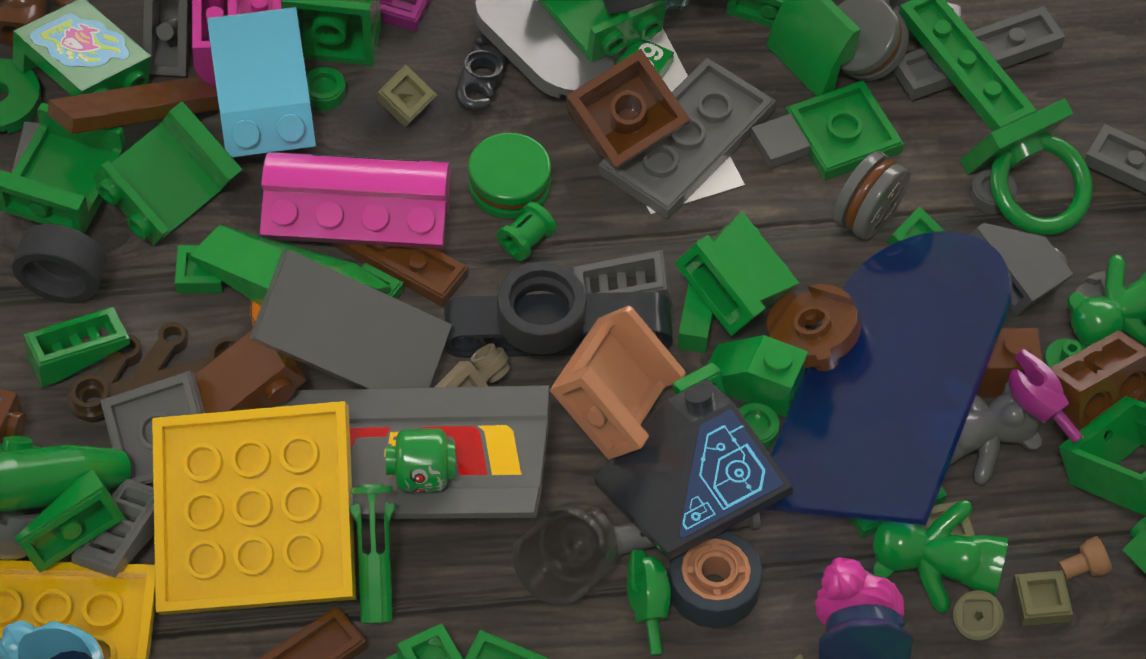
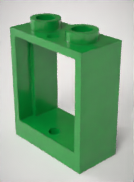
[1059,396,1146,516]

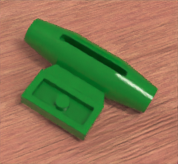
[0,436,131,512]

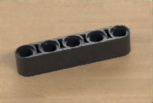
[444,292,673,358]

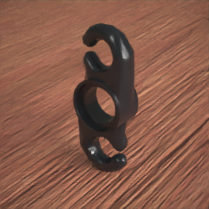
[455,33,508,111]

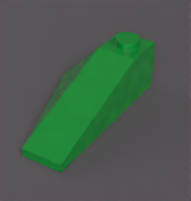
[190,225,391,306]

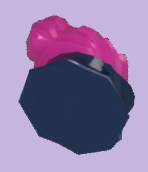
[815,557,914,659]

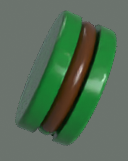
[468,133,551,219]

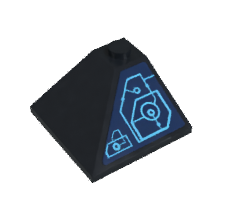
[594,379,794,560]

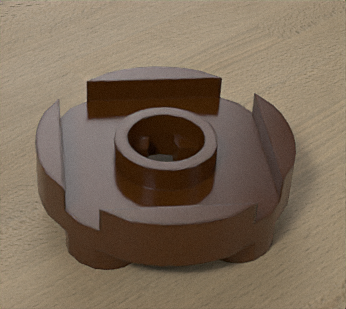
[767,284,862,371]

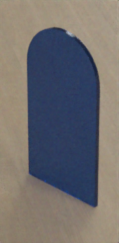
[764,231,1012,525]

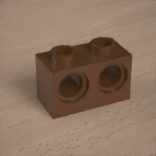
[1050,330,1146,431]

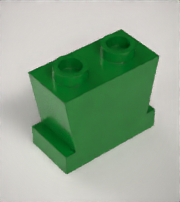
[674,211,799,336]

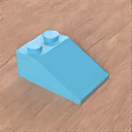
[207,7,316,157]

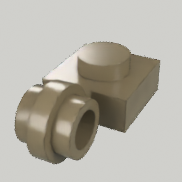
[434,343,510,388]

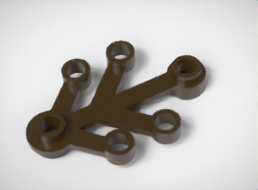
[67,322,239,421]

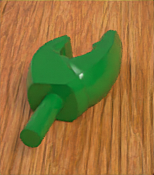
[627,550,671,656]

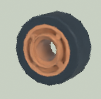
[668,530,763,629]

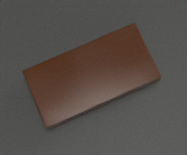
[258,606,367,659]

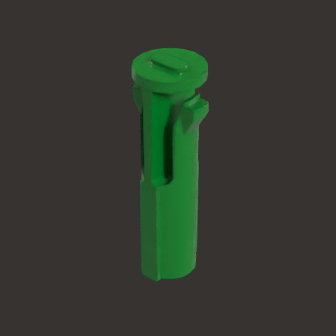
[349,484,396,623]

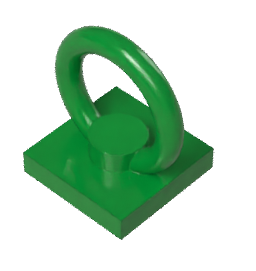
[960,98,1093,236]

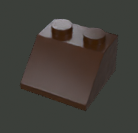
[567,49,691,169]

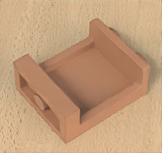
[549,306,686,460]

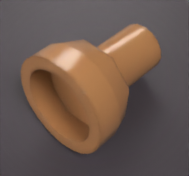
[1058,536,1113,580]

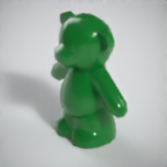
[1066,254,1146,347]
[873,500,1008,613]

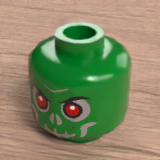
[385,429,455,492]

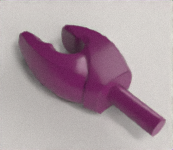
[1009,349,1083,444]

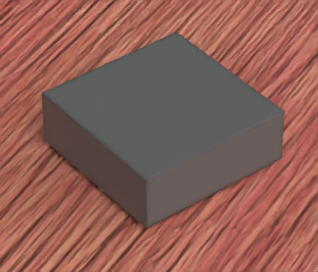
[750,114,810,169]

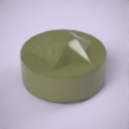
[953,590,1005,642]

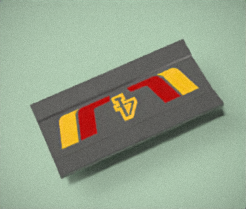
[274,385,551,520]

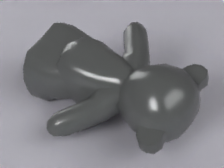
[911,378,1042,485]

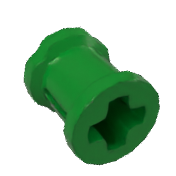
[496,202,556,261]

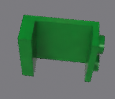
[538,0,667,63]
[93,101,242,247]

